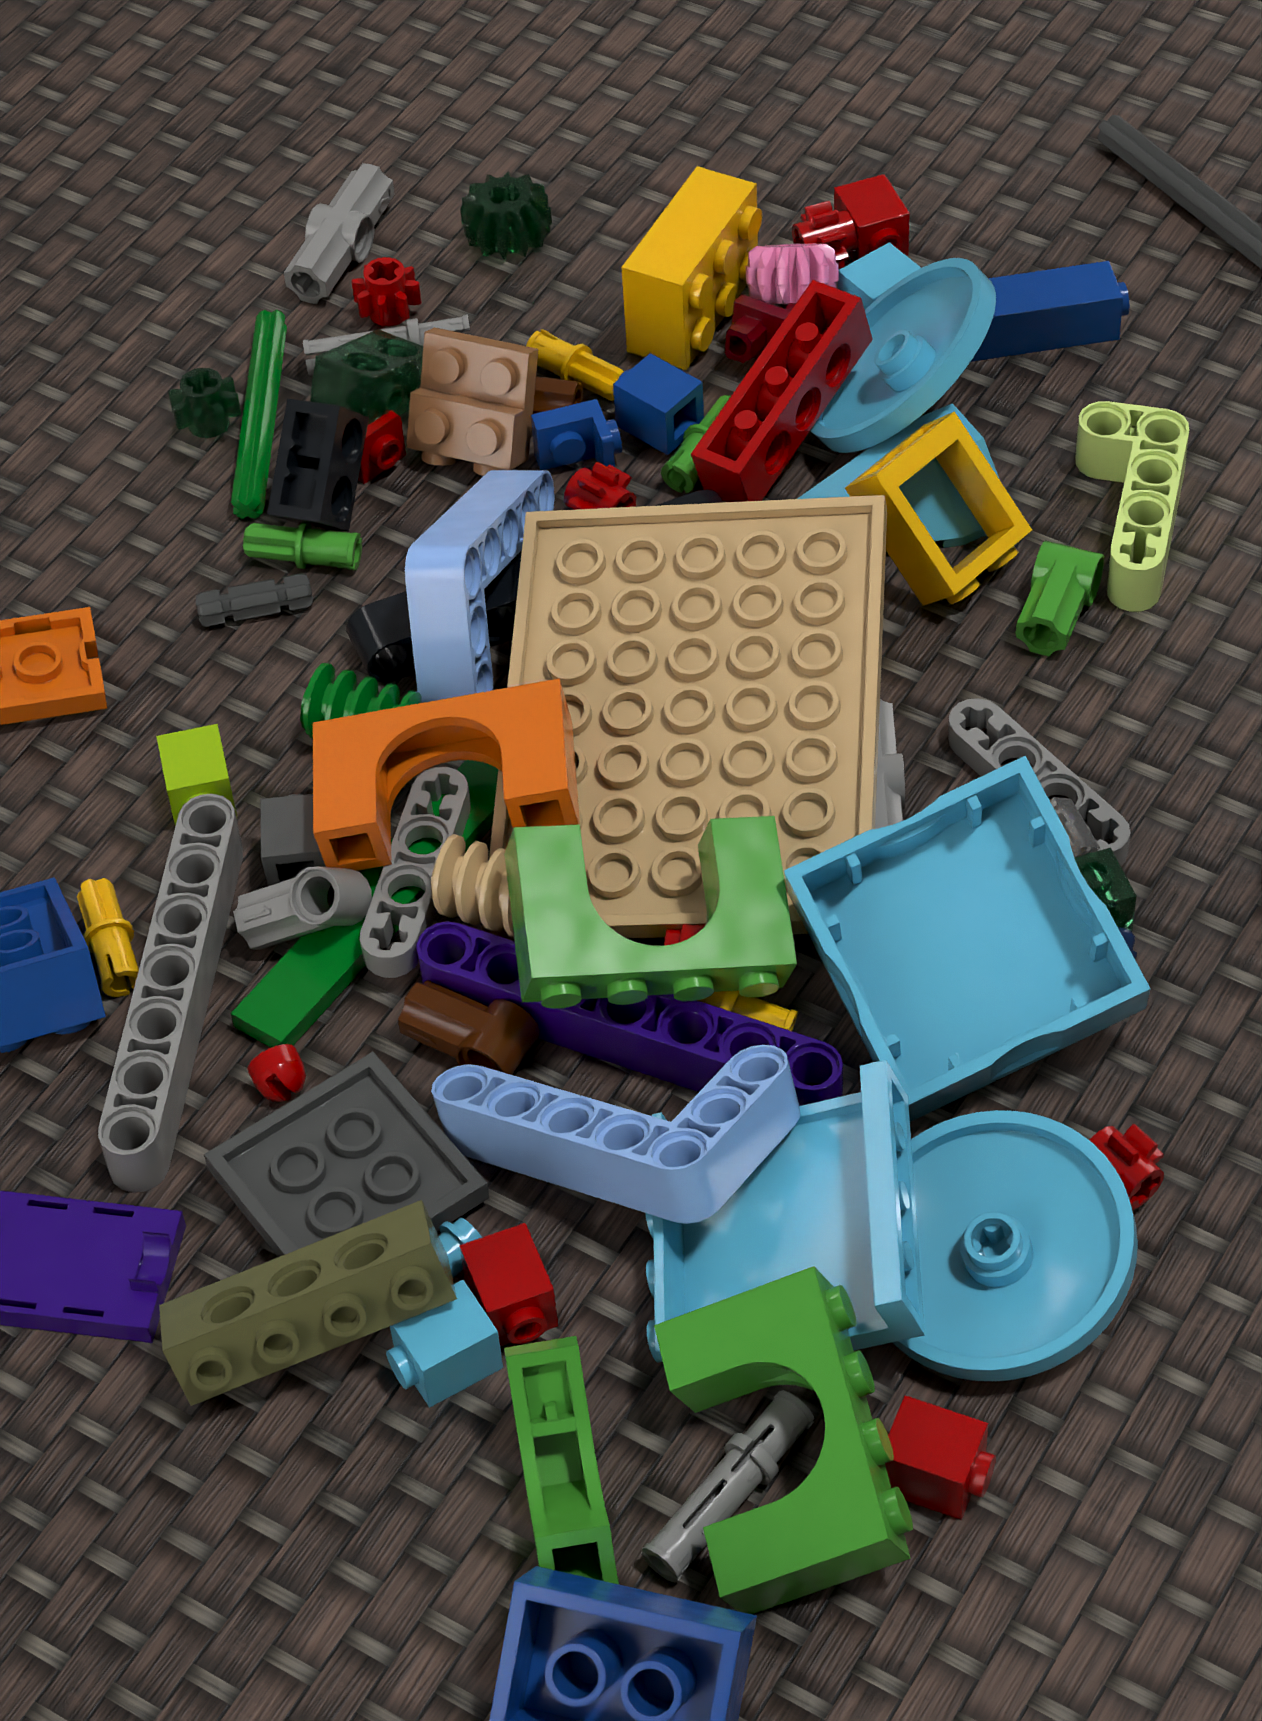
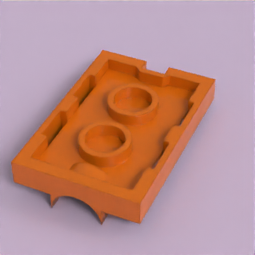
[0,607,108,725]

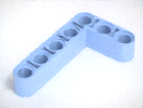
[405,470,555,703]
[431,1045,800,1224]

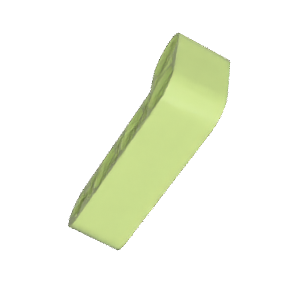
[1075,401,1189,612]

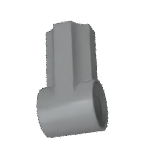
[233,866,372,950]

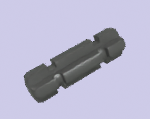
[196,573,313,627]

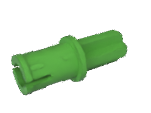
[661,395,731,493]
[243,522,362,570]

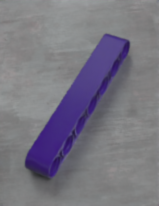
[416,921,843,1106]

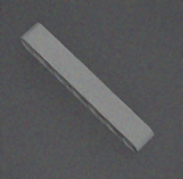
[98,794,243,1193]

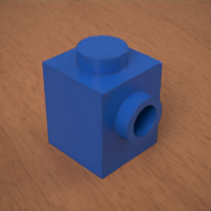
[613,353,704,455]

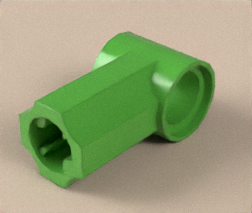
[1016,540,1104,656]

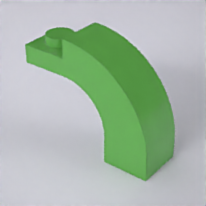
[504,1336,619,1584]

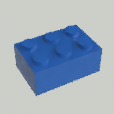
[489,1566,757,1721]

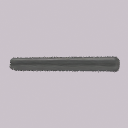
[1097,115,1262,270]

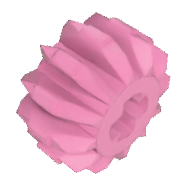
[745,243,839,304]

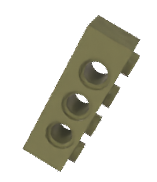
[159,1200,457,1406]

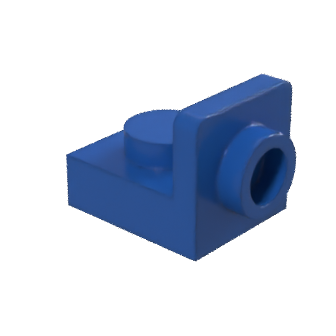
[531,399,622,470]

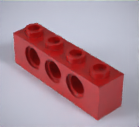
[691,280,873,502]

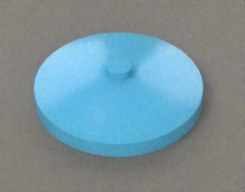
[810,258,996,453]
[892,1110,1138,1381]

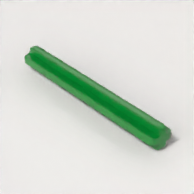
[231,309,287,519]

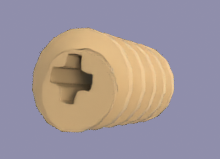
[431,834,514,937]

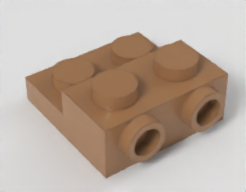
[406,327,538,476]

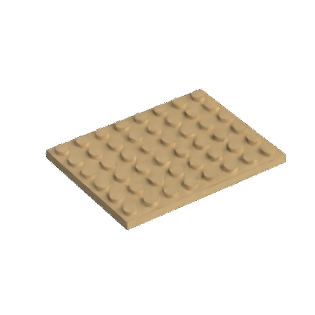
[482,495,887,941]

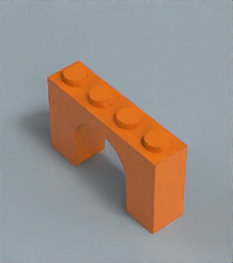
[313,678,580,871]

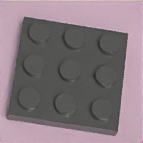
[204,1052,489,1257]

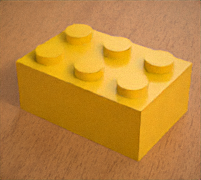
[621,166,762,370]

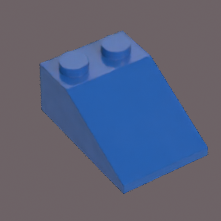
[0,877,106,1053]

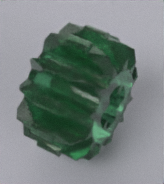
[460,171,552,260]

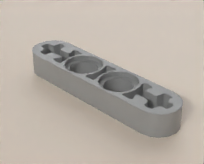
[948,698,1131,873]
[360,767,471,978]

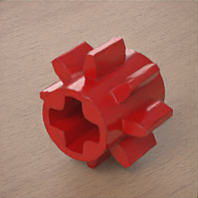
[792,200,858,269]
[352,257,422,326]
[564,462,636,510]
[1089,1124,1164,1210]

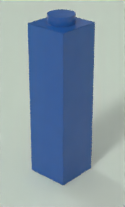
[971,261,1130,362]

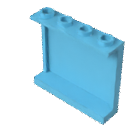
[645,1060,925,1363]

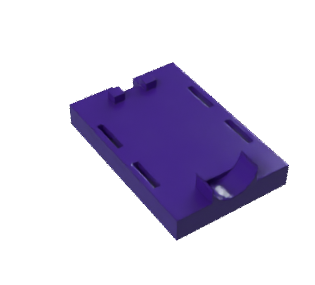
[0,1191,186,1343]

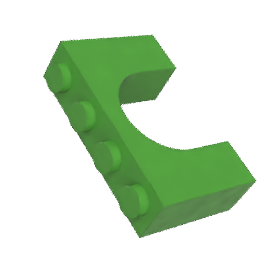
[504,816,797,1009]
[654,1266,913,1614]

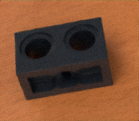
[267,398,369,532]

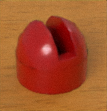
[247,1044,306,1102]

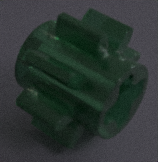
[168,368,241,438]

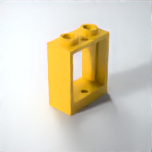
[845,411,1032,606]

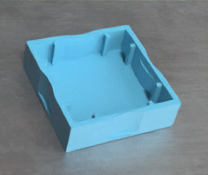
[784,756,1150,1122]

